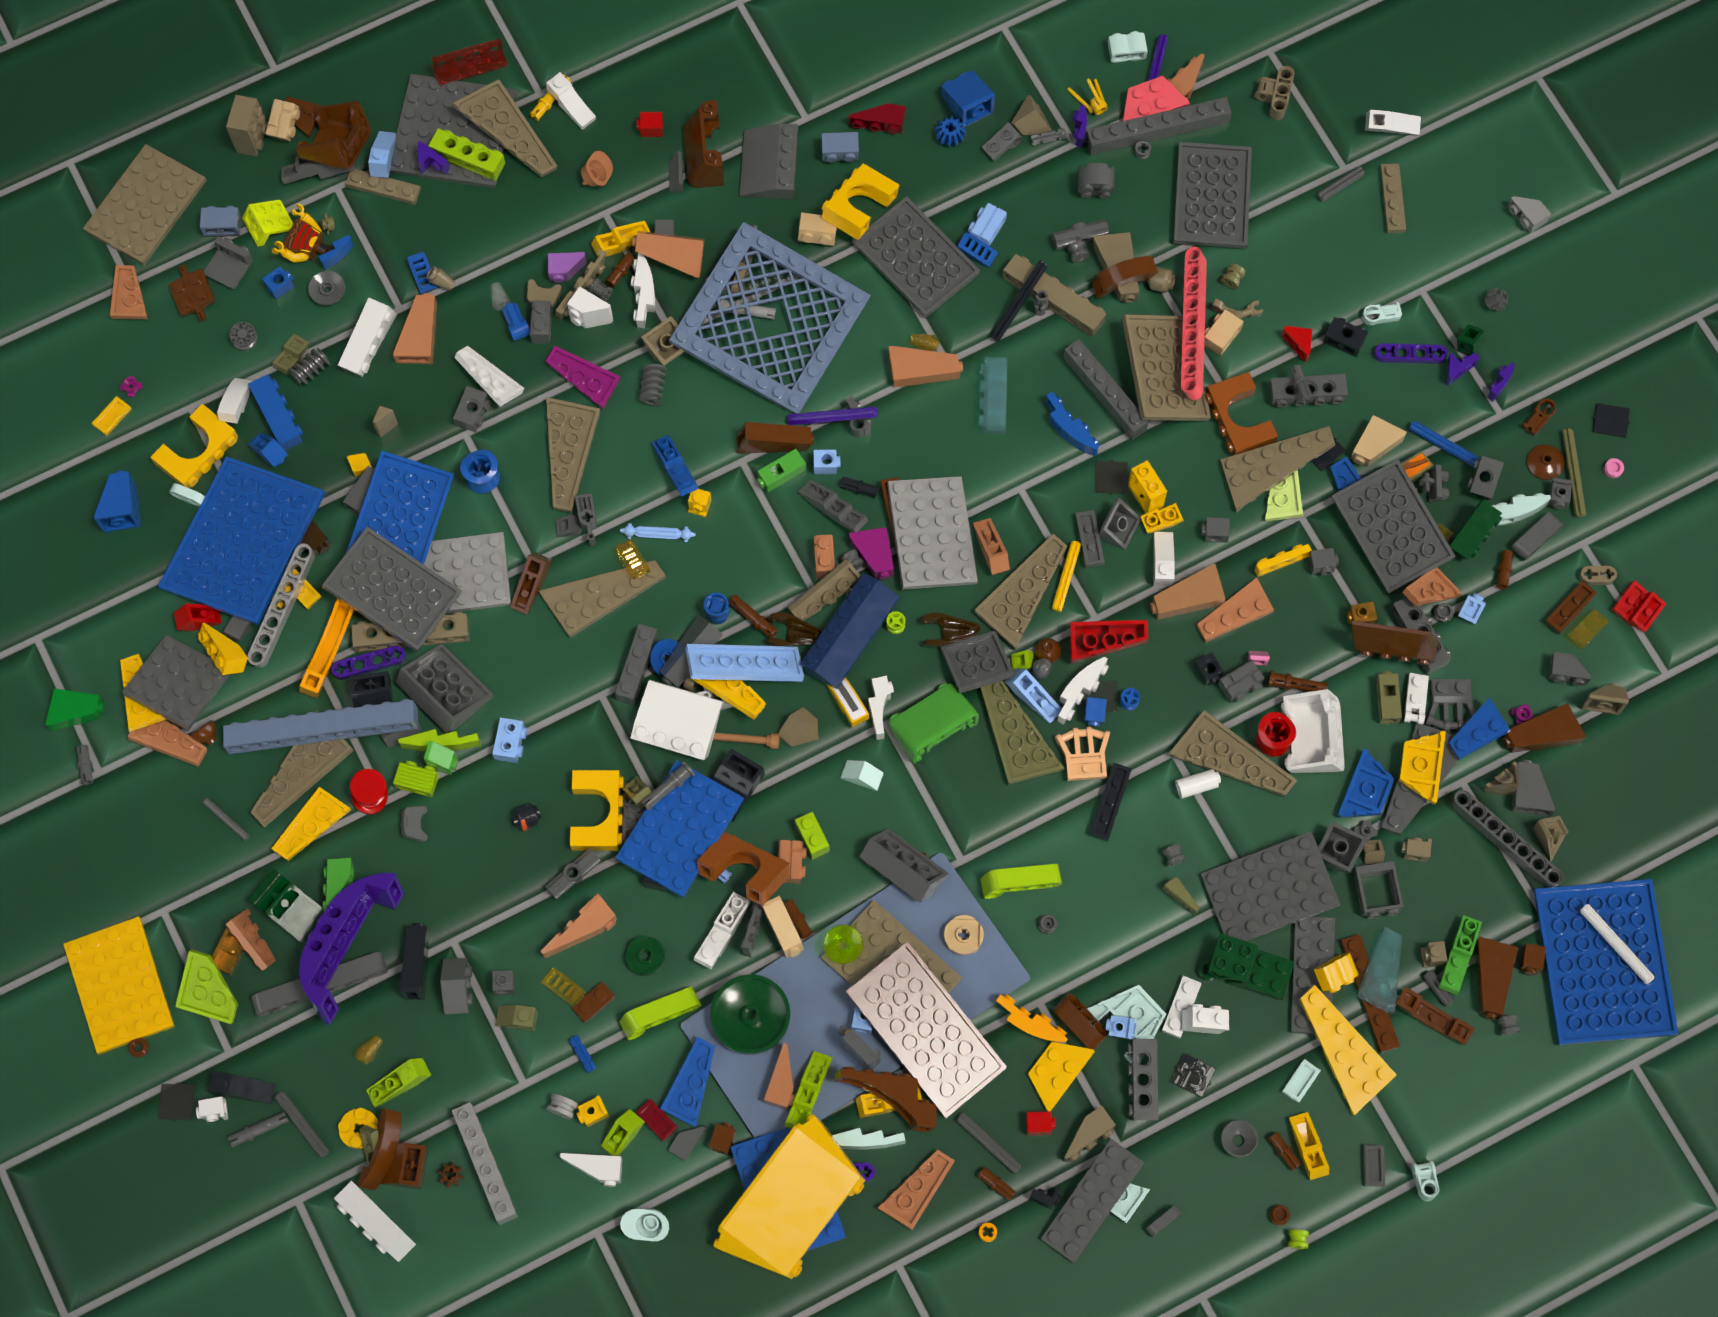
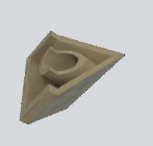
[1011,95,1052,135]
[778,707,819,748]
[1483,762,1520,796]
[1532,816,1569,862]

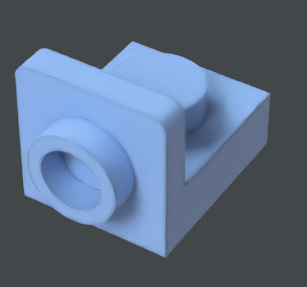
[1458,593,1486,624]

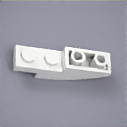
[631,253,655,328]
[1057,657,1109,725]
[694,892,750,969]

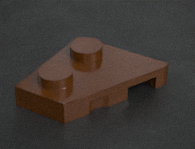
[286,96,321,139]

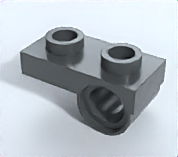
[982,122,1022,161]
[846,396,873,438]

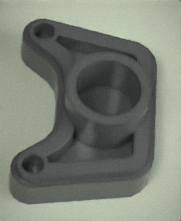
[400,806,428,842]

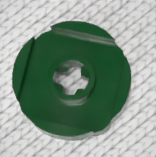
[625,936,665,976]

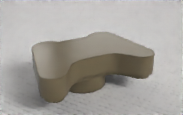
[527,279,562,307]

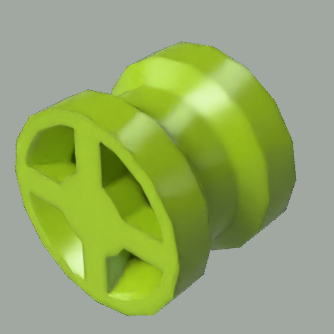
[886,611,905,634]
[1288,1230,1309,1249]

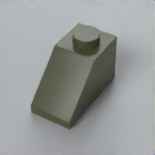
[495,1005,538,1032]

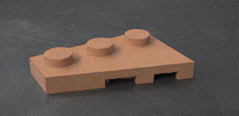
[110,265,148,320]

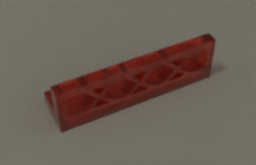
[432,39,508,85]

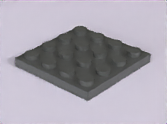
[122,635,231,731]

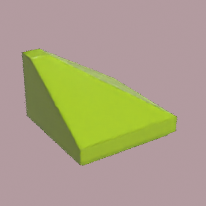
[1011,650,1034,671]

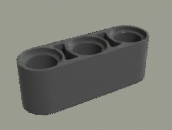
[1512,512,1564,561]

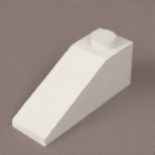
[1153,532,1175,587]
[560,1153,623,1187]

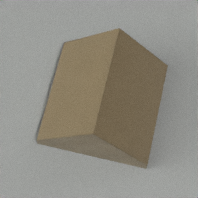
[641,316,685,366]

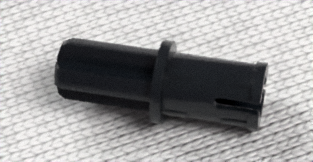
[841,477,879,498]

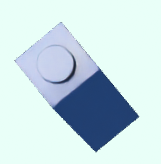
[247,432,288,467]

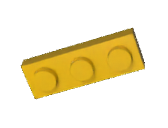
[1254,544,1312,577]

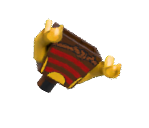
[271,204,330,263]

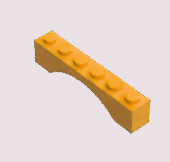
[299,598,355,699]

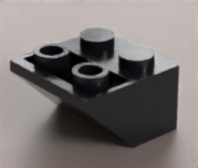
[349,671,394,708]

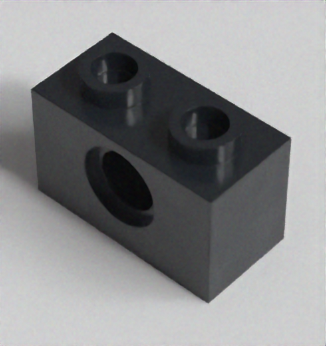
[1323,317,1368,358]

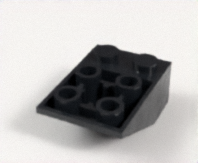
[713,748,765,822]

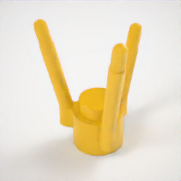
[1067,78,1108,115]

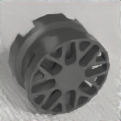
[229,322,258,351]

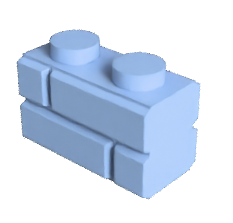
[968,203,1007,246]

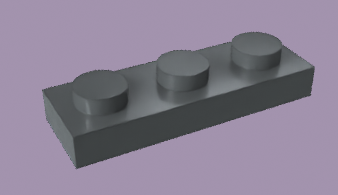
[1075,510,1105,568]

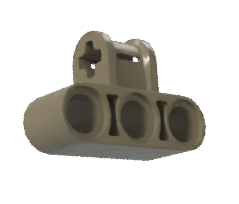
[1254,66,1294,120]

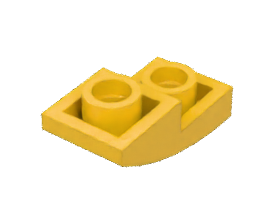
[1140,503,1184,534]

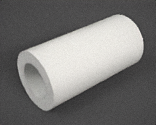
[1175,769,1221,799]

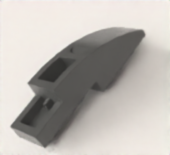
[281,156,355,184]

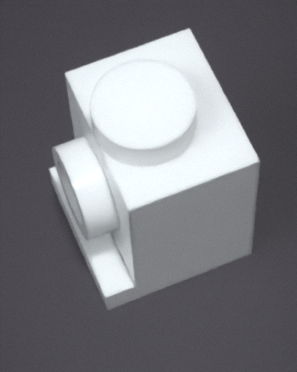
[196,1097,228,1122]

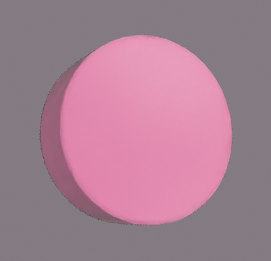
[1604,458,1624,478]

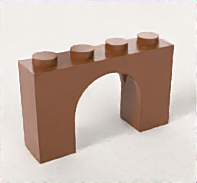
[1205,372,1278,455]
[697,832,789,906]

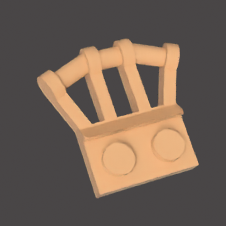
[1055,727,1110,781]

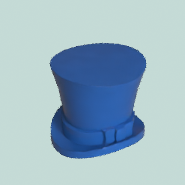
[460,450,500,494]

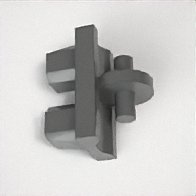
[1419,464,1449,503]

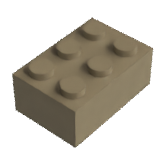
[226,95,268,157]

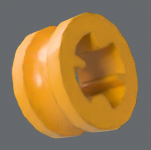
[979,1223,997,1242]

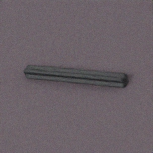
[991,260,1048,342]

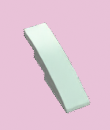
[832,1128,906,1150]

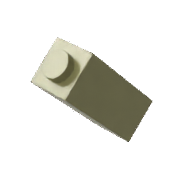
[1376,671,1402,724]

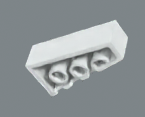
[338,298,398,377]
[334,1181,416,1262]

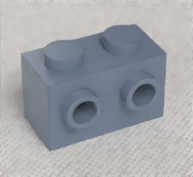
[822,132,859,163]
[200,206,241,236]

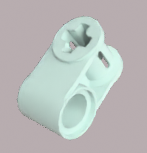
[1411,1160,1439,1201]

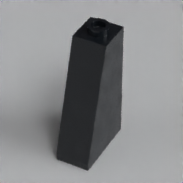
[400,923,430,1000]

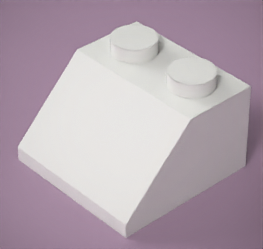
[567,287,613,328]

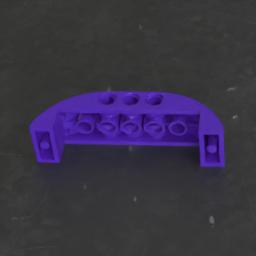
[299,873,404,1025]

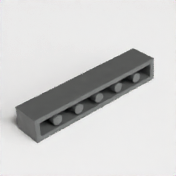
[1063,339,1149,440]

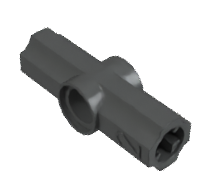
[1052,219,1110,250]
[545,848,601,900]

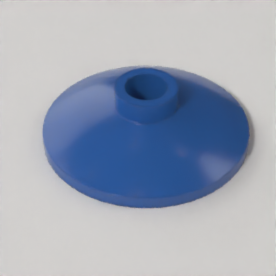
[650,639,679,677]

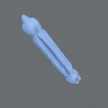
[620,523,696,542]

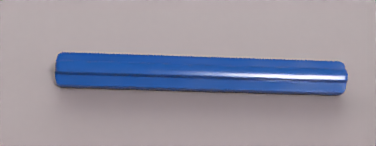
[1409,421,1489,475]

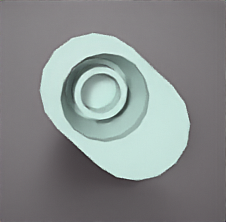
[620,1209,669,1241]

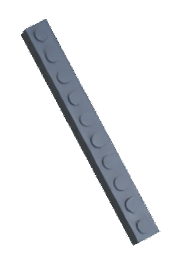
[223,699,419,754]

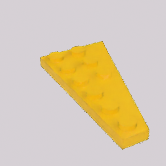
[1299,985,1396,1116]

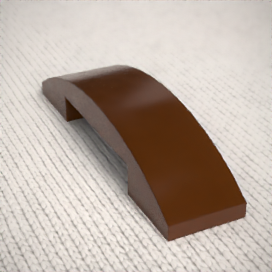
[1396,986,1475,1045]
[357,1108,401,1190]

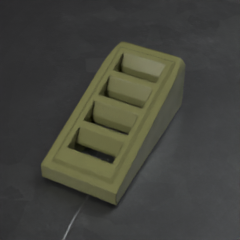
[1163,877,1199,915]

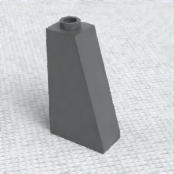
[660,615,723,687]

